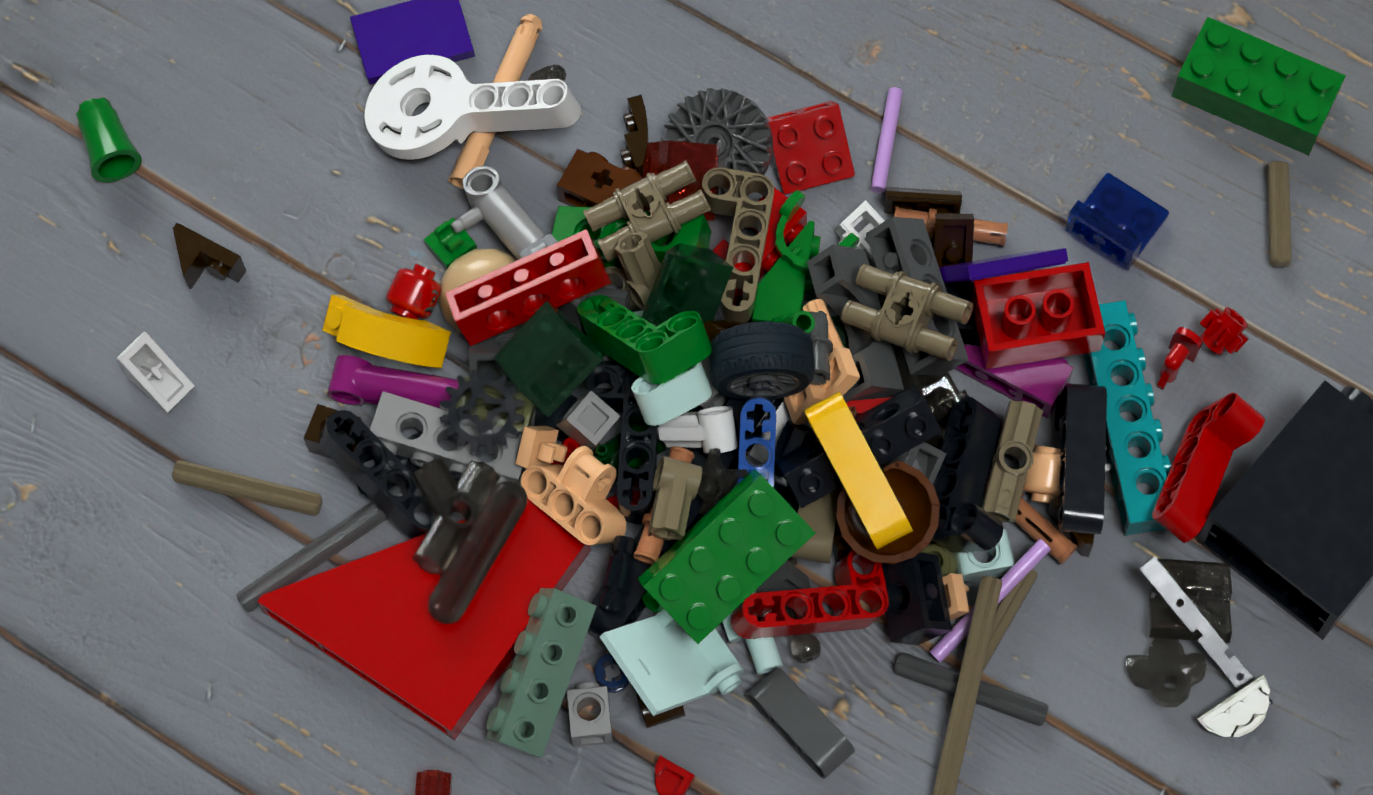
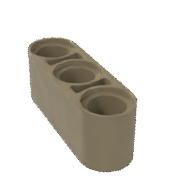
[791,486,843,564]

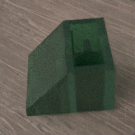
[642,243,734,327]
[494,300,604,417]

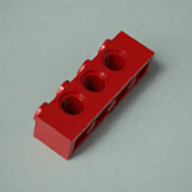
[445,229,611,346]

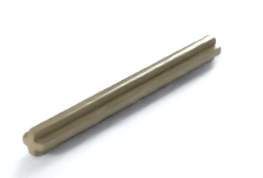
[932,576,1002,795]

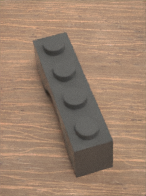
[807,244,904,402]

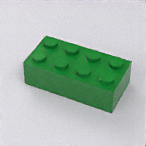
[1172,17,1346,156]
[638,469,816,644]

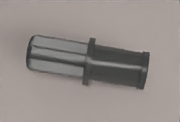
[808,311,833,385]

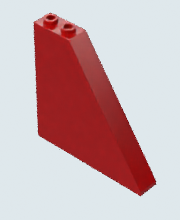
[257,497,591,741]

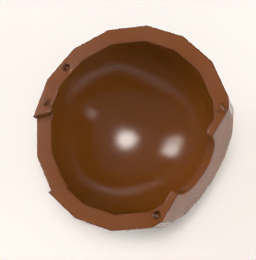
[836,461,940,564]

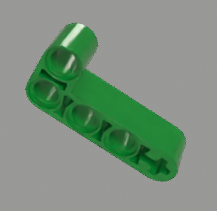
[577,295,712,384]

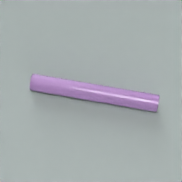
[871,87,903,193]

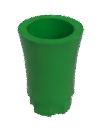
[76,97,142,183]

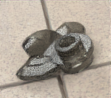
[1125,633,1207,708]

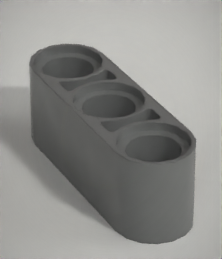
[746,667,855,779]

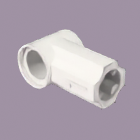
[658,406,738,454]

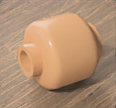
[1023,446,1060,504]

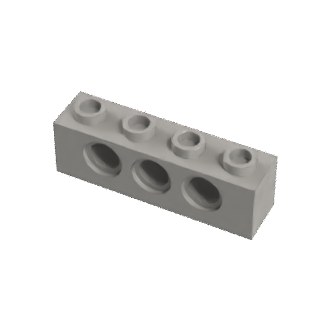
[370,391,524,492]

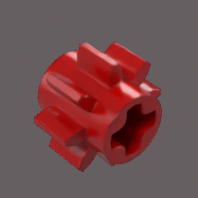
[1200,307,1249,355]

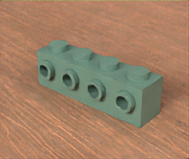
[486,588,597,758]

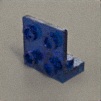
[1065,173,1169,270]

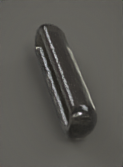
[427,481,527,624]

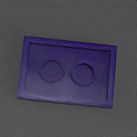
[350,0,475,85]
[939,248,1068,283]

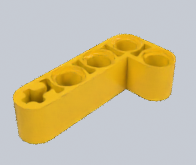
[803,392,913,550]

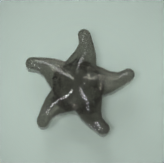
[698,448,748,515]

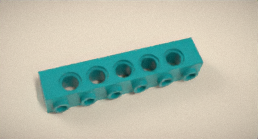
[1083,300,1171,536]

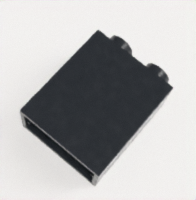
[1197,381,1373,640]

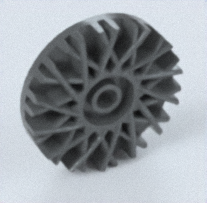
[660,88,773,195]

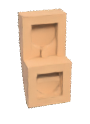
[784,346,860,425]

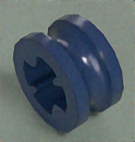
[595,653,630,693]

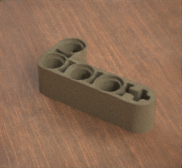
[702,167,774,323]

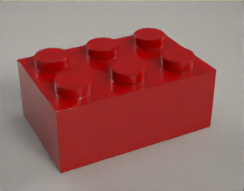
[970,262,1105,369]

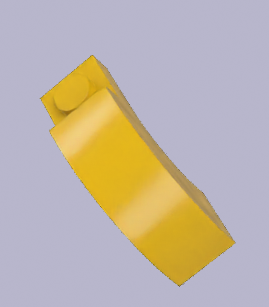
[322,294,451,368]

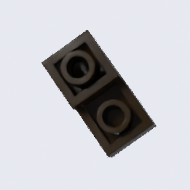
[620,95,649,178]

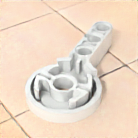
[364,55,581,160]

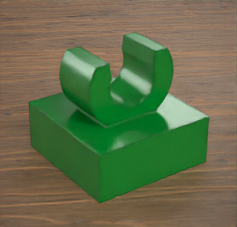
[424,217,477,270]

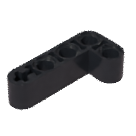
[586,365,659,524]
[1055,383,1107,534]
[932,396,1003,552]
[319,410,471,539]

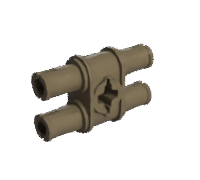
[583,160,711,262]
[841,264,973,361]

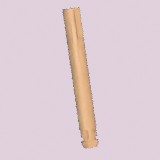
[448,14,542,189]

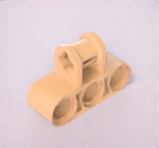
[521,445,627,545]

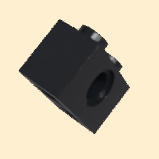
[882,552,952,645]

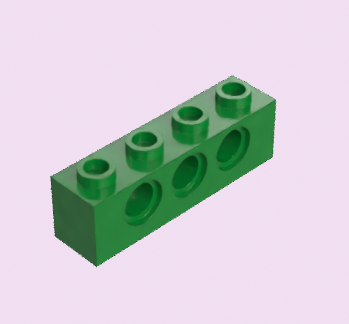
[552,206,712,274]

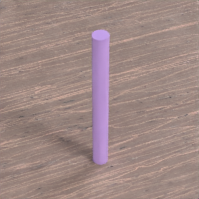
[929,539,1051,663]

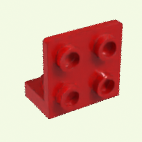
[766,101,855,194]

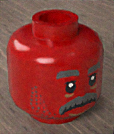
[386,264,442,320]

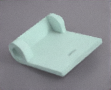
[600,609,744,716]

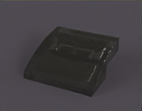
[1149,558,1232,643]

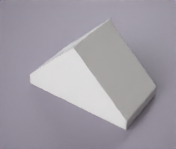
[116,332,194,413]

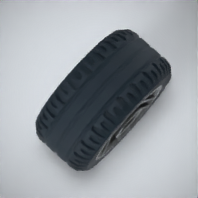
[709,322,815,400]

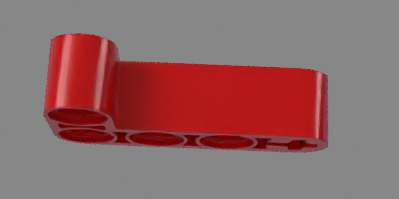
[1152,392,1265,543]
[730,549,889,639]

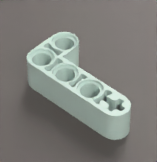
[631,310,712,426]

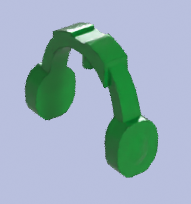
[775,190,860,273]

